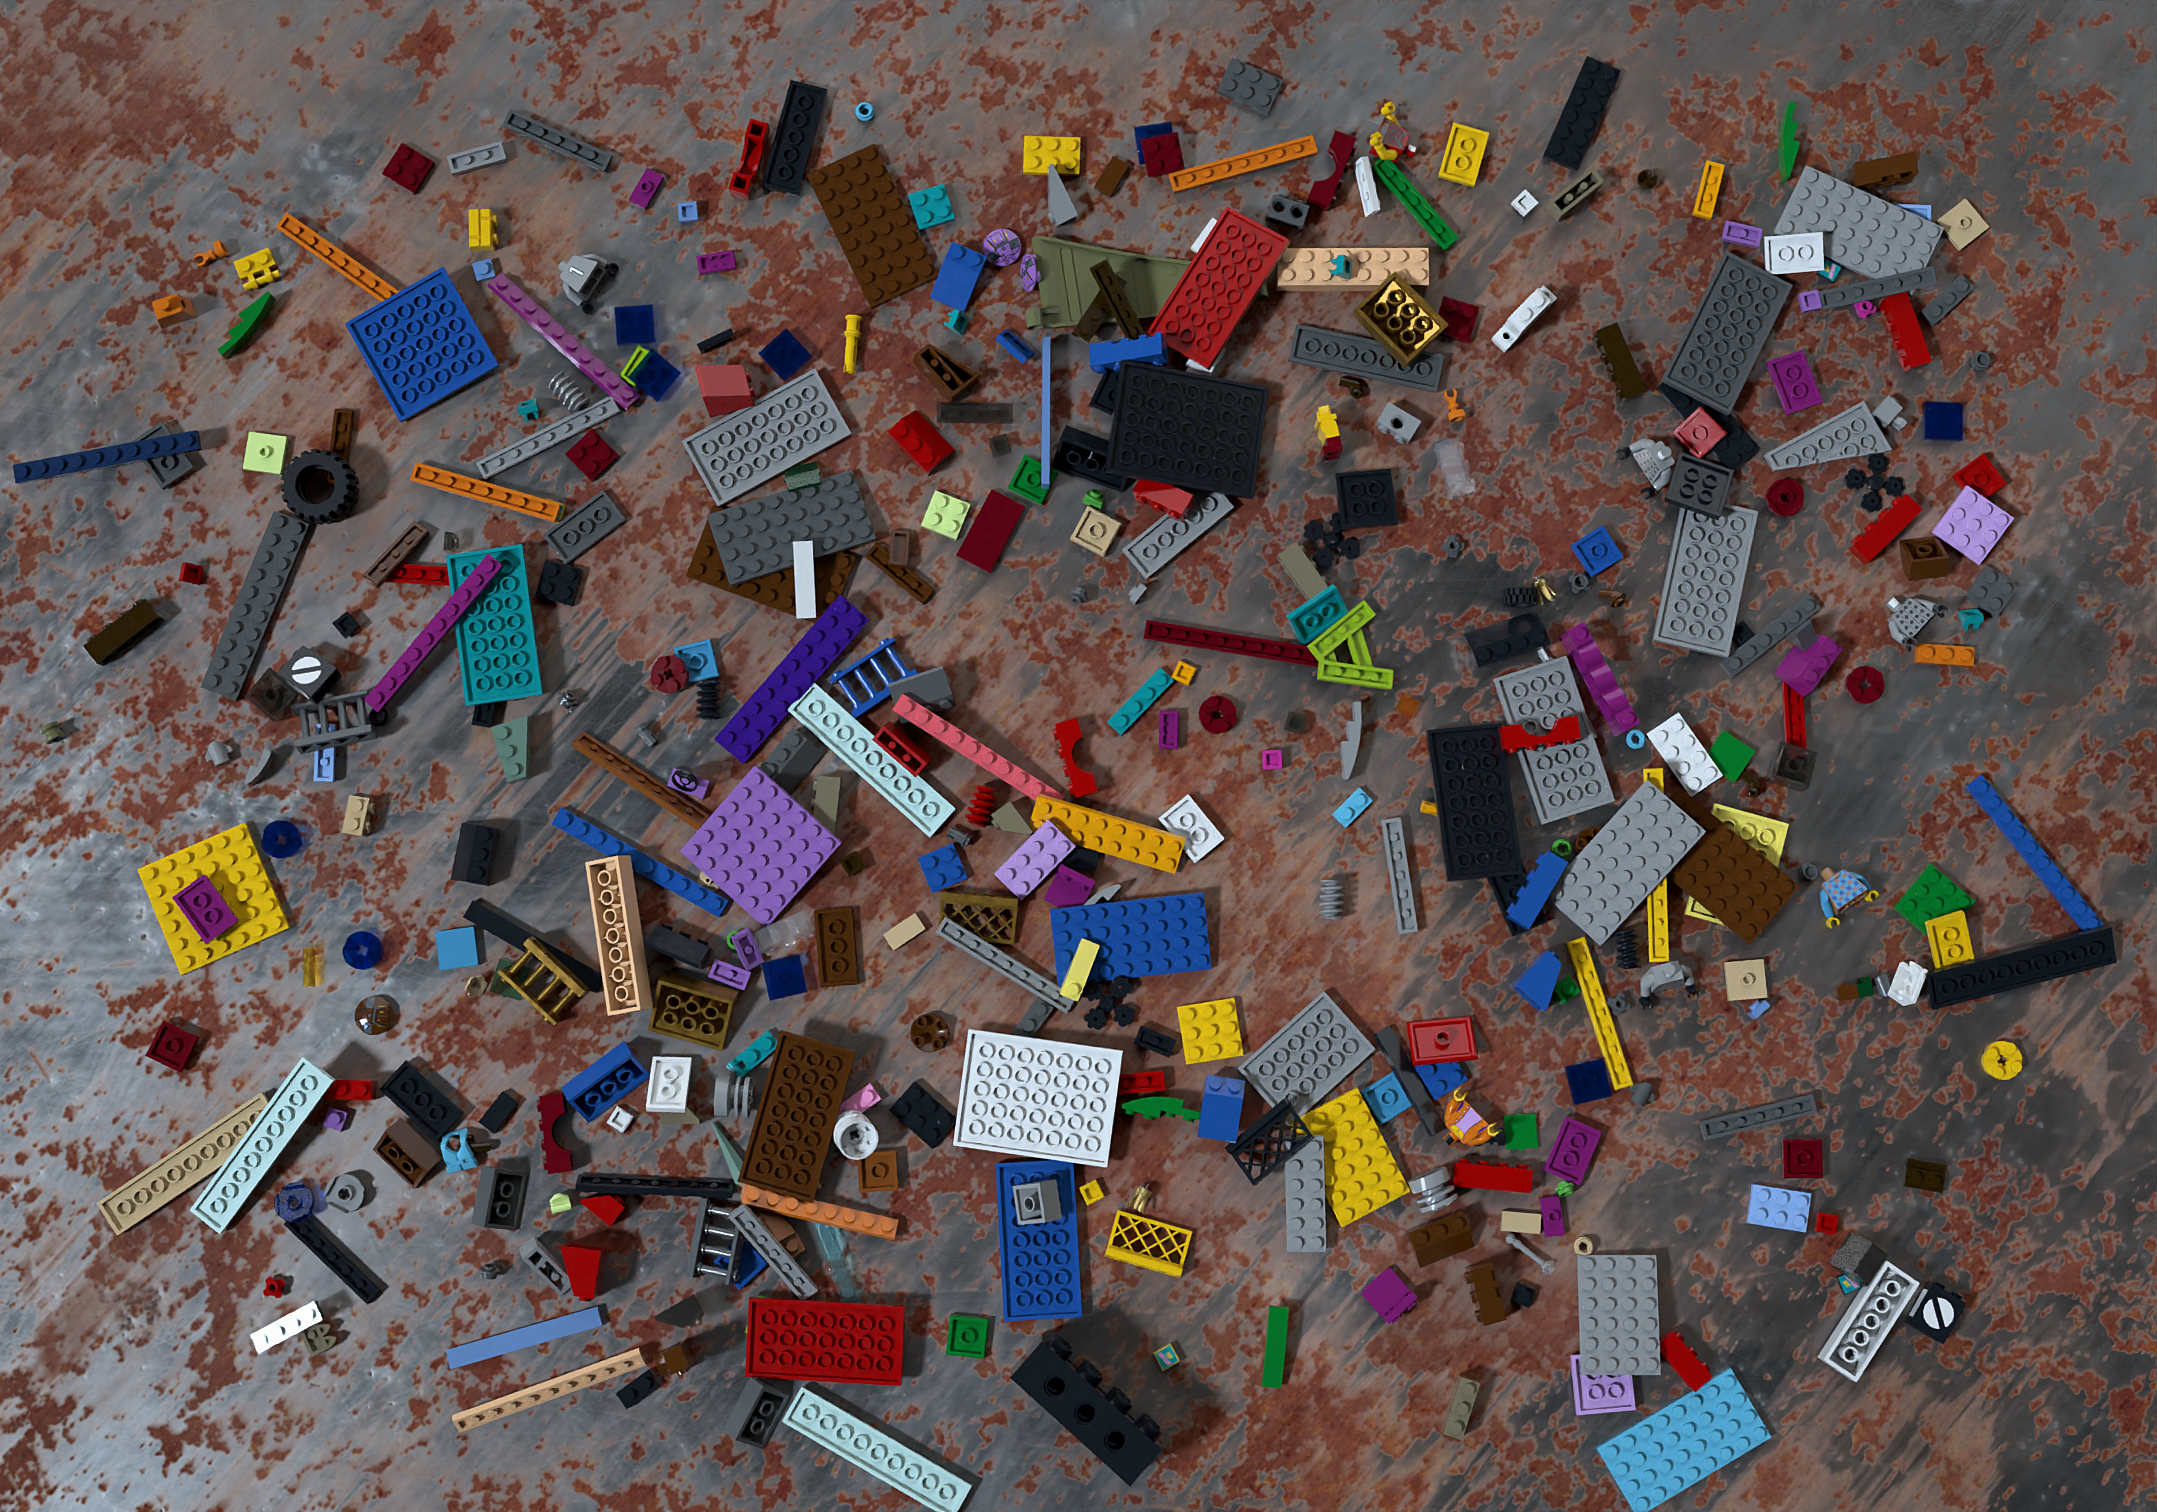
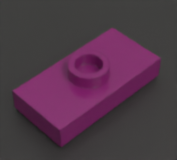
[628,168,664,210]
[696,250,737,276]
[1159,710,1179,750]
[1539,1196,1565,1237]

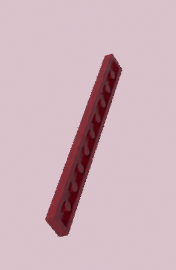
[1143,620,1335,668]

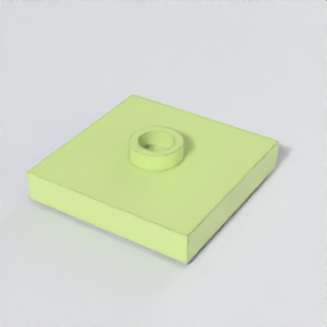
[243,432,288,475]

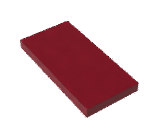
[956,489,1025,574]

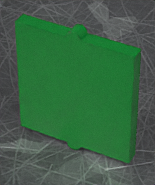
[1503,1113,1538,1151]

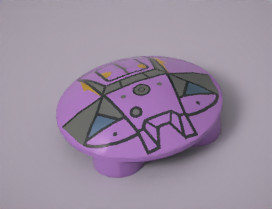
[983,229,1021,267]
[1020,254,1041,292]

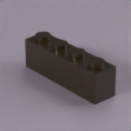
[1592,322,1647,403]
[83,598,164,666]

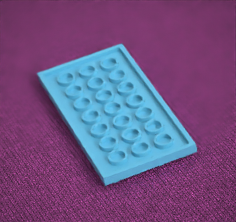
[1596,1368,1771,1512]

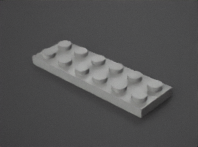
[1122,490,1234,580]
[1284,1135,1327,1252]

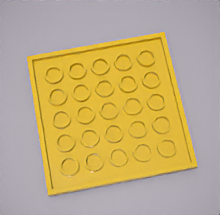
[137,822,291,976]

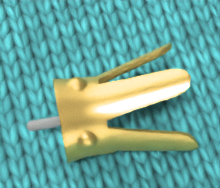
[1532,577,1558,606]
[1126,1184,1152,1214]

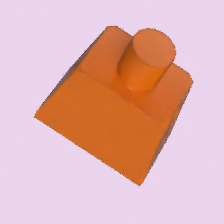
[152,294,196,329]

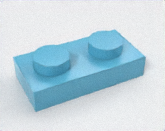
[1332,788,1373,828]

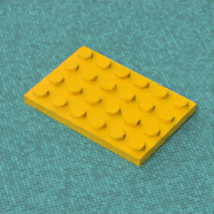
[1288,1087,1410,1227]

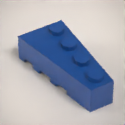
[1089,331,1168,374]

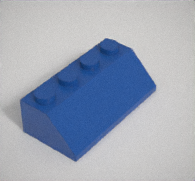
[561,1041,650,1123]

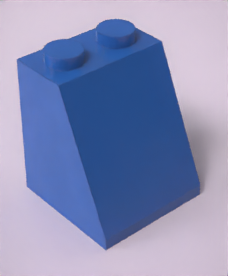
[1510,950,1562,1012]

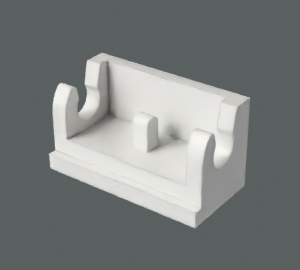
[1887,961,1928,1006]

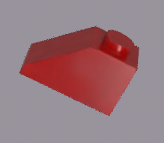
[580,1194,628,1226]

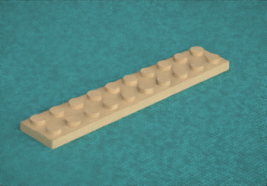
[96,1092,270,1236]

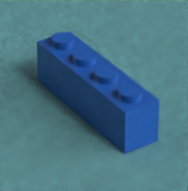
[1506,850,1568,929]

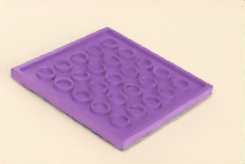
[680,765,842,928]

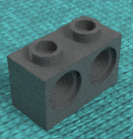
[1265,194,1309,232]

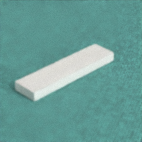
[793,541,816,619]

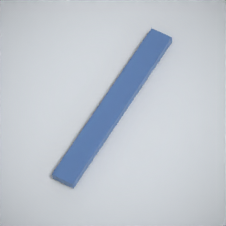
[1041,337,1050,489]
[445,1306,603,1369]

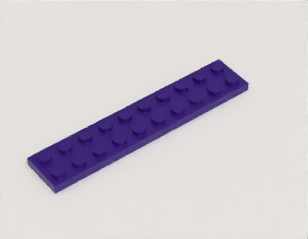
[714,595,869,764]

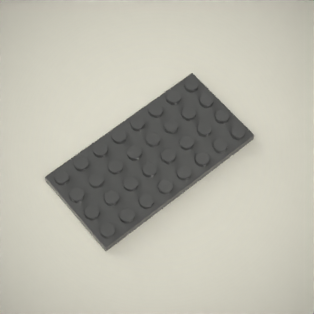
[1660,251,1793,416]
[707,470,876,587]

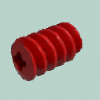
[965,785,998,828]

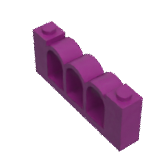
[1559,622,1641,737]

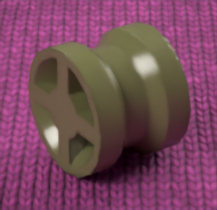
[40,721,65,744]

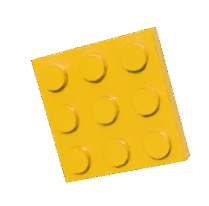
[1177,998,1244,1065]

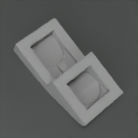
[244,749,277,786]
[1084,884,1121,905]

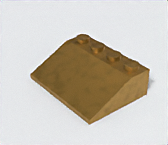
[1352,271,1449,369]
[648,970,739,1051]

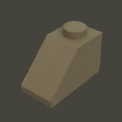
[991,801,1033,836]
[660,1105,702,1124]

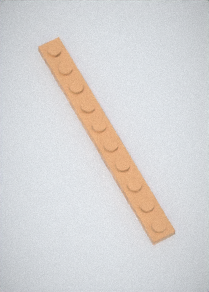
[452,1348,646,1433]

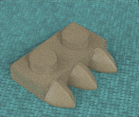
[294,1312,336,1357]

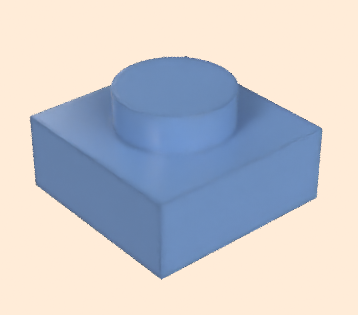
[677,201,699,224]
[472,258,496,283]
[1747,1000,1770,1019]

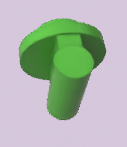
[1083,489,1105,510]

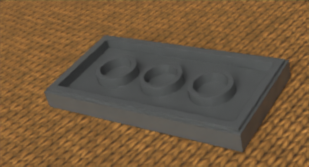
[543,489,627,565]

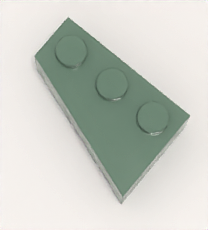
[491,716,532,784]

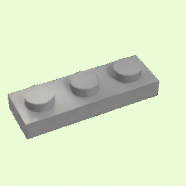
[447,141,507,176]

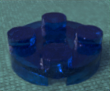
[261,820,302,859]
[343,931,383,970]
[274,1182,315,1222]

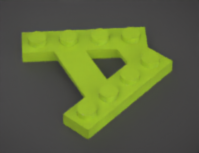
[1307,600,1393,690]

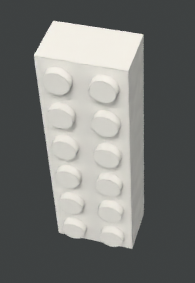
[1817,1259,1920,1382]

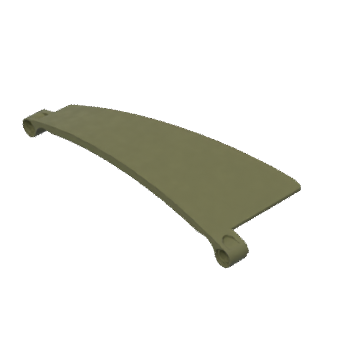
[1025,236,1269,330]

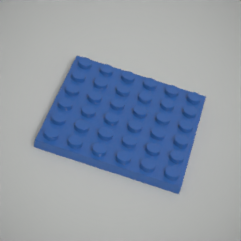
[345,267,500,423]

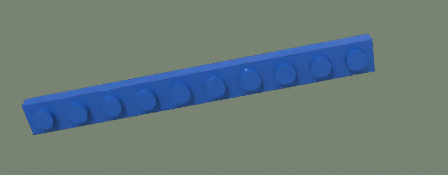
[1965,774,2105,932]
[552,808,729,918]

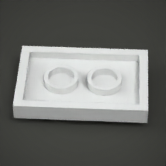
[1764,232,1824,274]
[1158,795,1224,863]
[646,1057,692,1113]

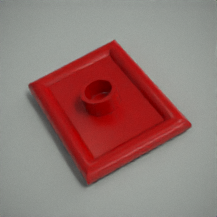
[1406,1016,1478,1066]

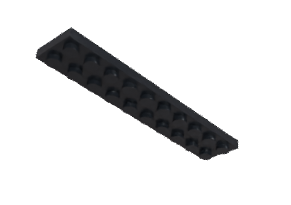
[1925,925,2117,1010]

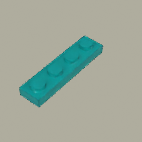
[1107,668,1174,736]

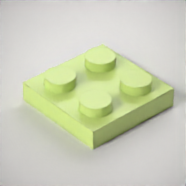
[921,490,971,540]

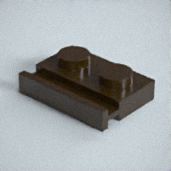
[1902,1158,1946,1193]

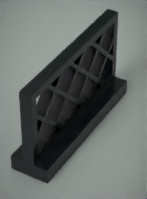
[1225,1099,1314,1186]

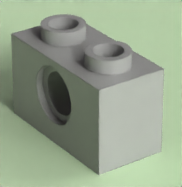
[1375,402,1421,444]

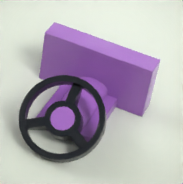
[667,768,710,800]

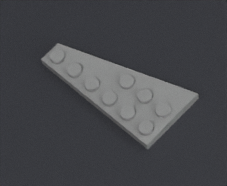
[1764,401,1892,472]

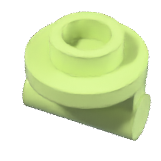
[550,1193,572,1214]

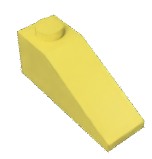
[1059,938,1100,1002]

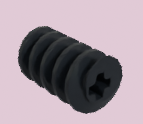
[695,680,721,720]
[1613,929,1642,969]

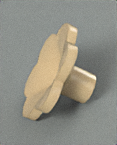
[697,871,719,892]
[465,975,487,998]

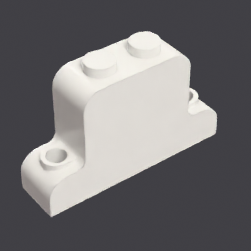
[1491,285,1557,353]

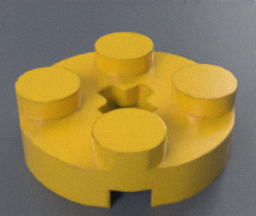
[1981,1041,2022,1080]

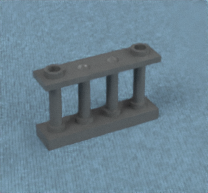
[291,690,377,754]
[686,1198,750,1285]

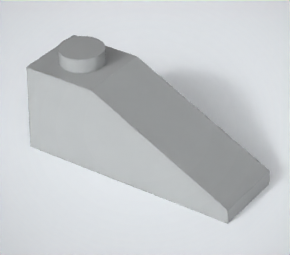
[1047,164,1078,227]
[519,1236,571,1296]

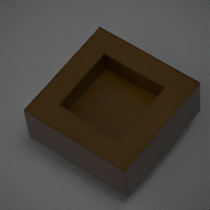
[839,851,866,877]

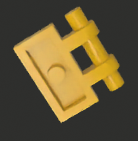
[233,247,281,291]

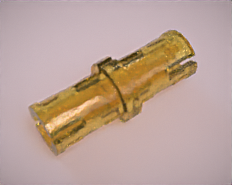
[301,947,317,987]

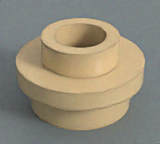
[1573,1237,1593,1255]

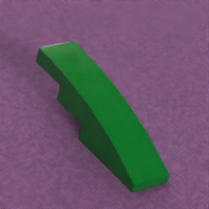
[1778,101,1800,182]
[217,291,276,360]
[1261,1305,1289,1388]

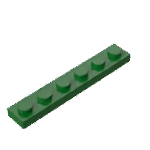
[1372,158,1459,252]

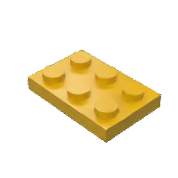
[1438,122,1489,188]
[1023,136,1080,176]
[1925,910,1974,969]

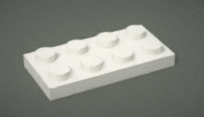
[1646,712,1723,797]

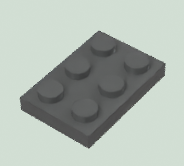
[1217,58,1283,116]
[132,421,195,490]

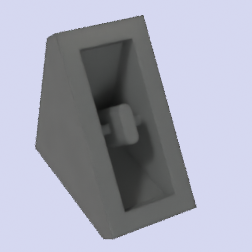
[1784,619,1818,651]

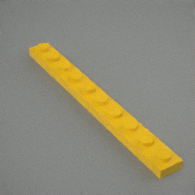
[1643,768,1669,962]

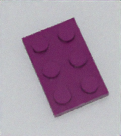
[1766,350,1823,416]
[172,874,239,944]
[1543,1116,1602,1186]

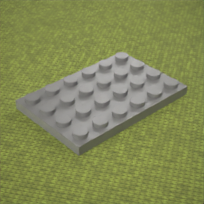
[1237,991,1375,1125]
[1577,1255,1661,1375]

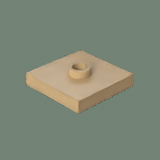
[1935,198,1989,251]
[1070,506,1121,557]
[1724,959,1768,1001]

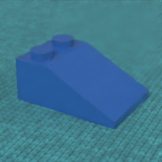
[930,241,988,313]
[1197,1075,1245,1143]

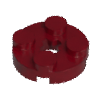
[1764,479,1804,518]
[650,655,689,694]
[1844,666,1885,704]
[1198,696,1237,734]

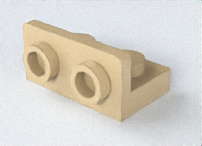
[342,795,375,837]

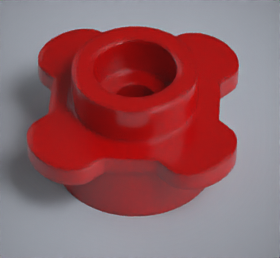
[263,1277,285,1298]

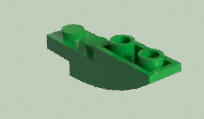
[1121,1097,1201,1123]

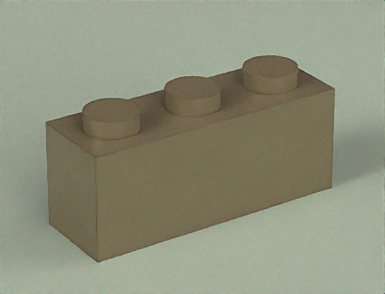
[1545,167,1604,222]
[1277,542,1330,601]
[811,775,842,836]
[1440,1374,1480,1440]

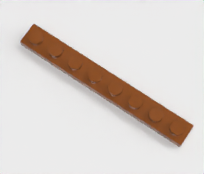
[571,731,710,830]

